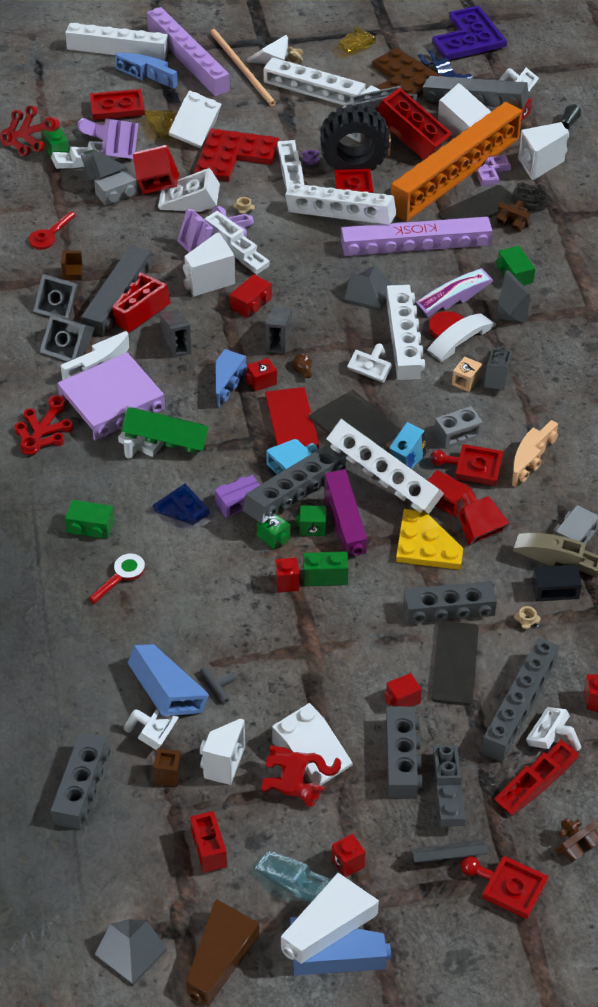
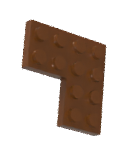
[372,48,443,98]

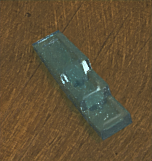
[255,850,331,903]

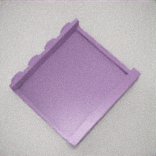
[57,352,165,440]

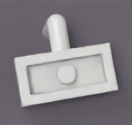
[499,68,539,91]
[347,343,392,383]
[118,432,164,459]
[526,707,581,751]
[123,709,179,750]

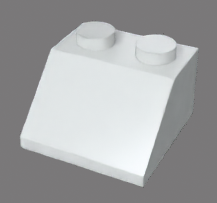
[200,719,245,785]

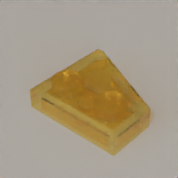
[339,27,376,54]
[145,110,178,139]

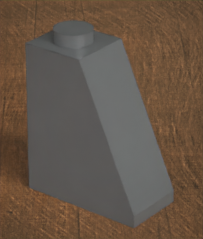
[266,307,292,355]
[159,309,191,358]

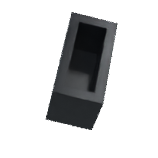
[532,565,582,602]

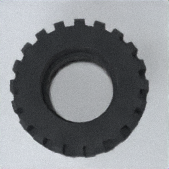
[320,104,390,171]

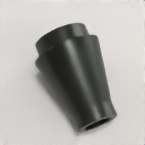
[561,104,581,129]

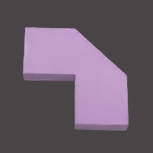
[476,155,511,186]

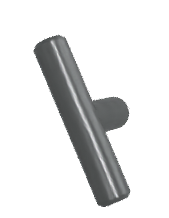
[200,667,236,704]

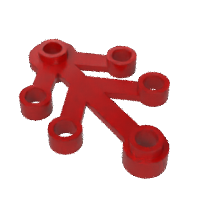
[0,105,60,156]
[14,395,73,455]

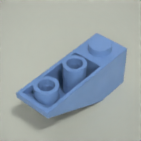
[216,349,247,408]

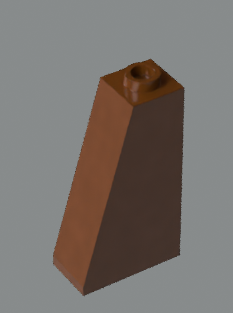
[186,899,259,1006]

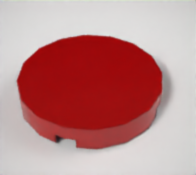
[429,311,464,339]

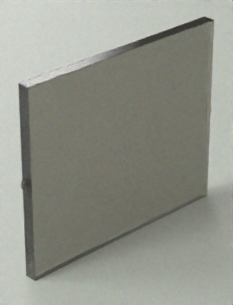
[308,390,401,456]

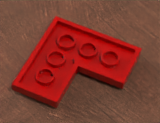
[194,128,279,182]

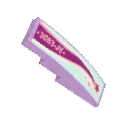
[416,268,493,317]

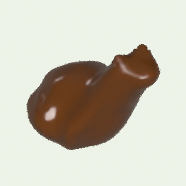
[292,354,312,379]

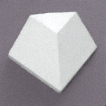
[246,35,288,64]

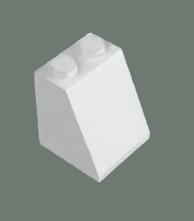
[438,83,491,137]
[518,122,569,180]
[183,233,235,297]

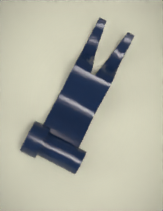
[418,50,473,79]

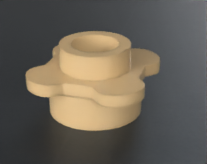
[287,47,303,64]
[233,197,255,214]
[514,606,541,629]

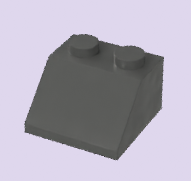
[40,314,95,362]

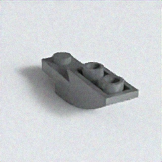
[433,745,465,826]

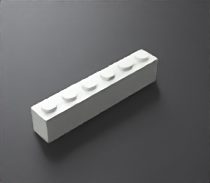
[65,23,168,61]

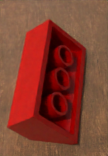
[376,88,452,160]

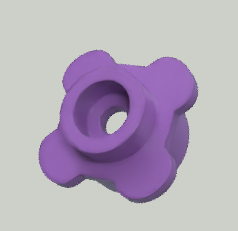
[302,150,320,166]

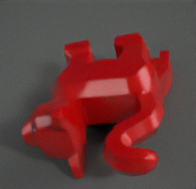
[261,746,342,807]

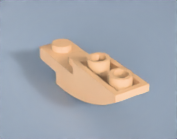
[512,420,558,488]

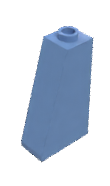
[128,644,209,716]
[290,917,391,976]

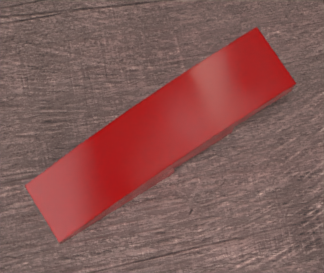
[494,739,579,816]

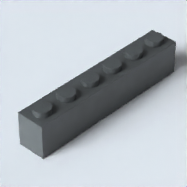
[423,76,529,109]
[81,245,153,337]

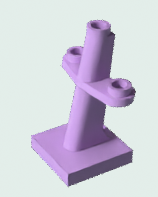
[77,118,138,159]
[177,206,254,253]

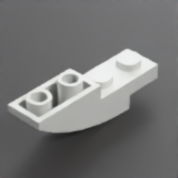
[61,331,129,380]

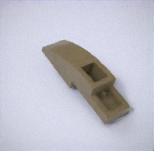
[513,533,598,578]

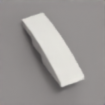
[277,140,304,191]
[51,141,122,169]
[204,211,270,275]

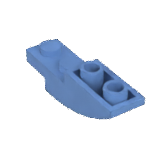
[115,53,178,89]

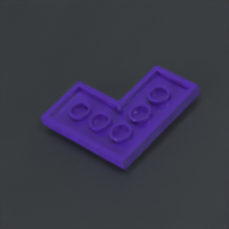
[432,6,507,60]

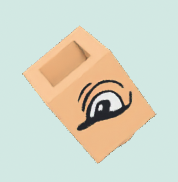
[452,357,482,392]

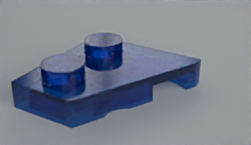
[152,483,210,525]

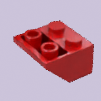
[133,145,179,194]

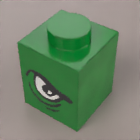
[296,506,326,536]
[257,514,290,550]

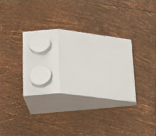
[168,90,222,149]
[158,168,220,212]
[272,703,353,786]

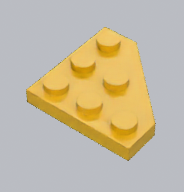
[396,509,463,570]

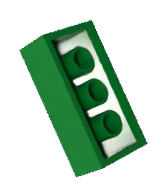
[121,406,209,453]

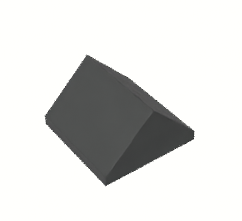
[81,149,125,180]

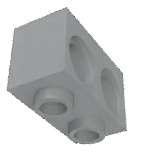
[434,406,483,449]

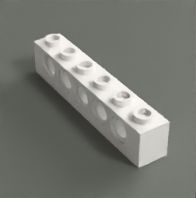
[264,57,366,106]
[285,184,396,225]
[386,285,425,380]
[327,419,444,514]

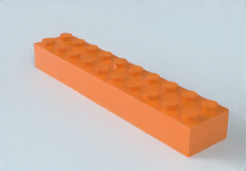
[391,102,522,222]

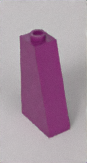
[324,469,367,557]

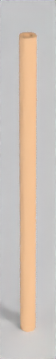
[210,29,276,106]

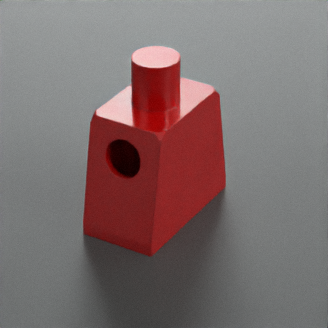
[458,491,509,546]

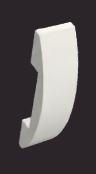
[427,314,496,362]

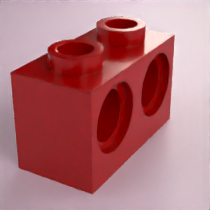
[190,811,227,873]

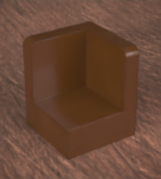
[61,250,83,280]
[153,748,181,787]

